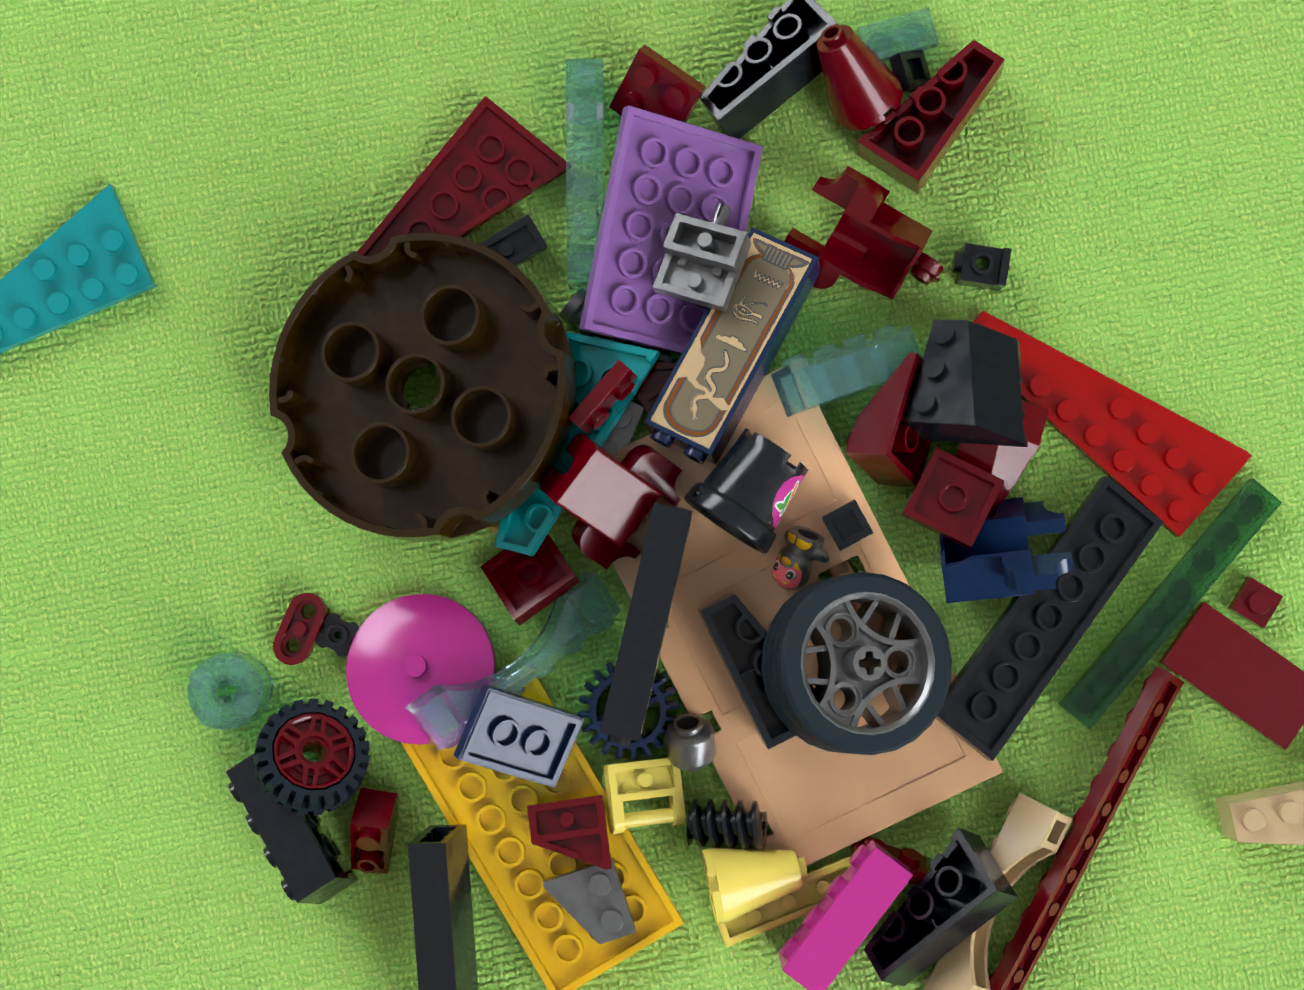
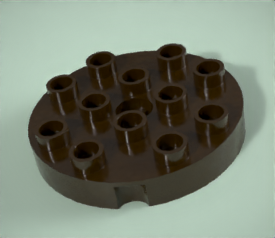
[269,233,576,542]

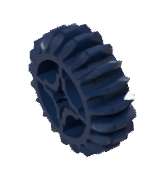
[578,662,679,760]

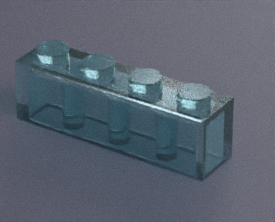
[771,324,923,417]

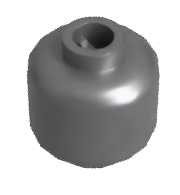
[665,713,716,772]

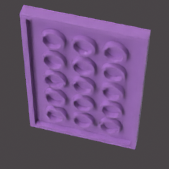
[579,105,763,355]

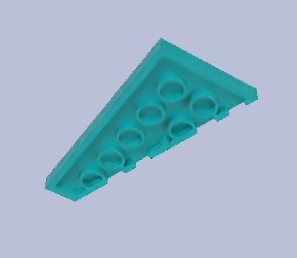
[0,184,157,354]
[494,331,660,557]

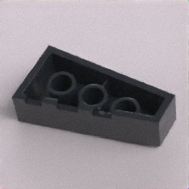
[700,0,837,139]
[697,593,815,749]
[226,754,358,904]
[864,827,1018,986]

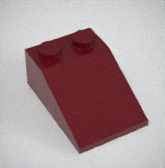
[846,352,931,488]

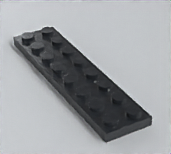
[936,476,1164,761]

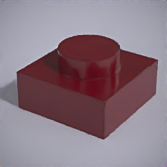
[1228,577,1283,628]

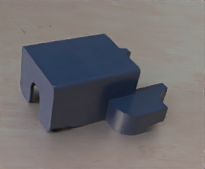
[939,497,1073,603]

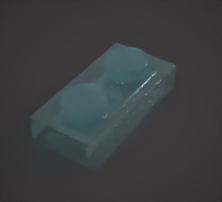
[856,8,939,62]

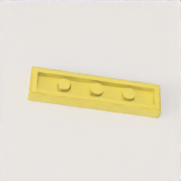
[712,854,851,947]

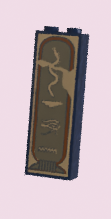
[644,227,821,465]

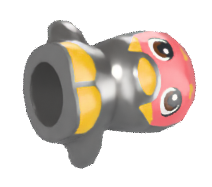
[771,526,829,590]

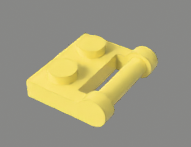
[603,758,686,834]

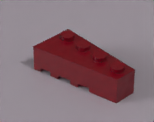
[857,39,1005,194]

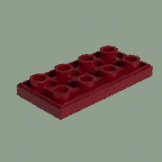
[1159,602,1304,750]

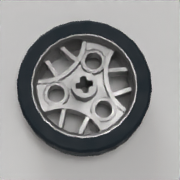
[761,572,952,755]

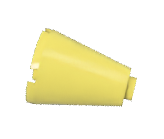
[702,847,808,924]

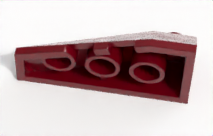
[957,401,1048,517]

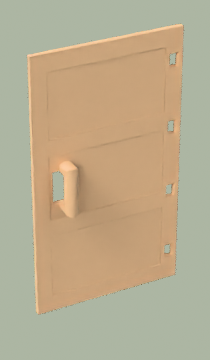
[613,360,1003,866]

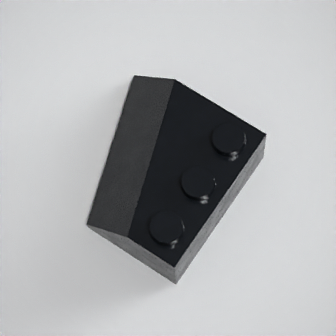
[905,320,1028,447]

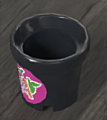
[685,428,808,554]

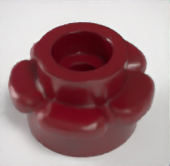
[909,252,944,285]

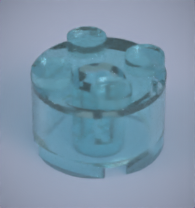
[188,651,273,730]

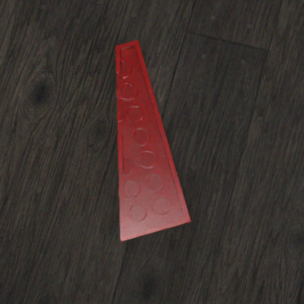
[972,311,1252,537]

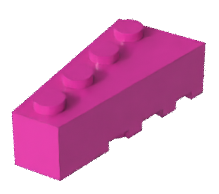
[778,840,913,990]

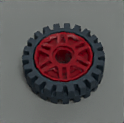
[253,699,370,816]

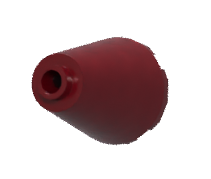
[817,24,903,131]

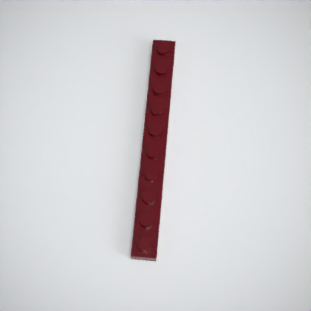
[989,666,1184,990]

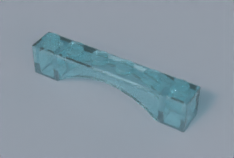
[566,59,605,289]
[405,572,622,751]

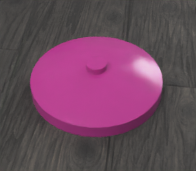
[346,594,496,745]

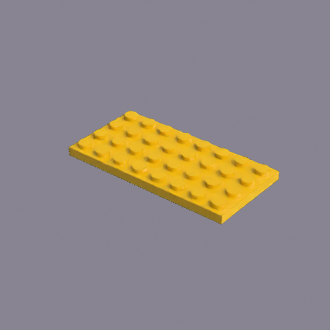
[401,664,684,990]

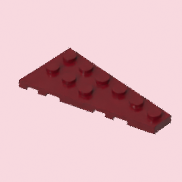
[357,96,572,256]

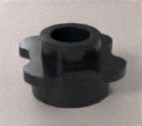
[316,613,359,657]

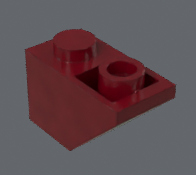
[350,788,398,874]

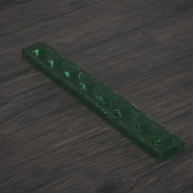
[1059,478,1282,730]

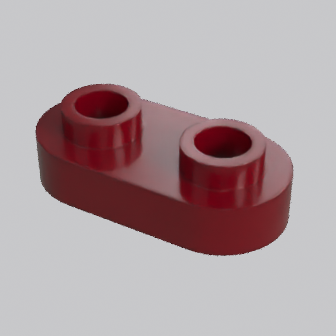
[273,593,328,665]

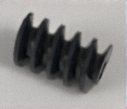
[686,798,768,850]

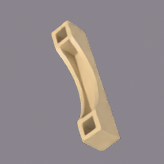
[924,792,1072,990]

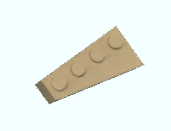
[1215,781,1304,845]

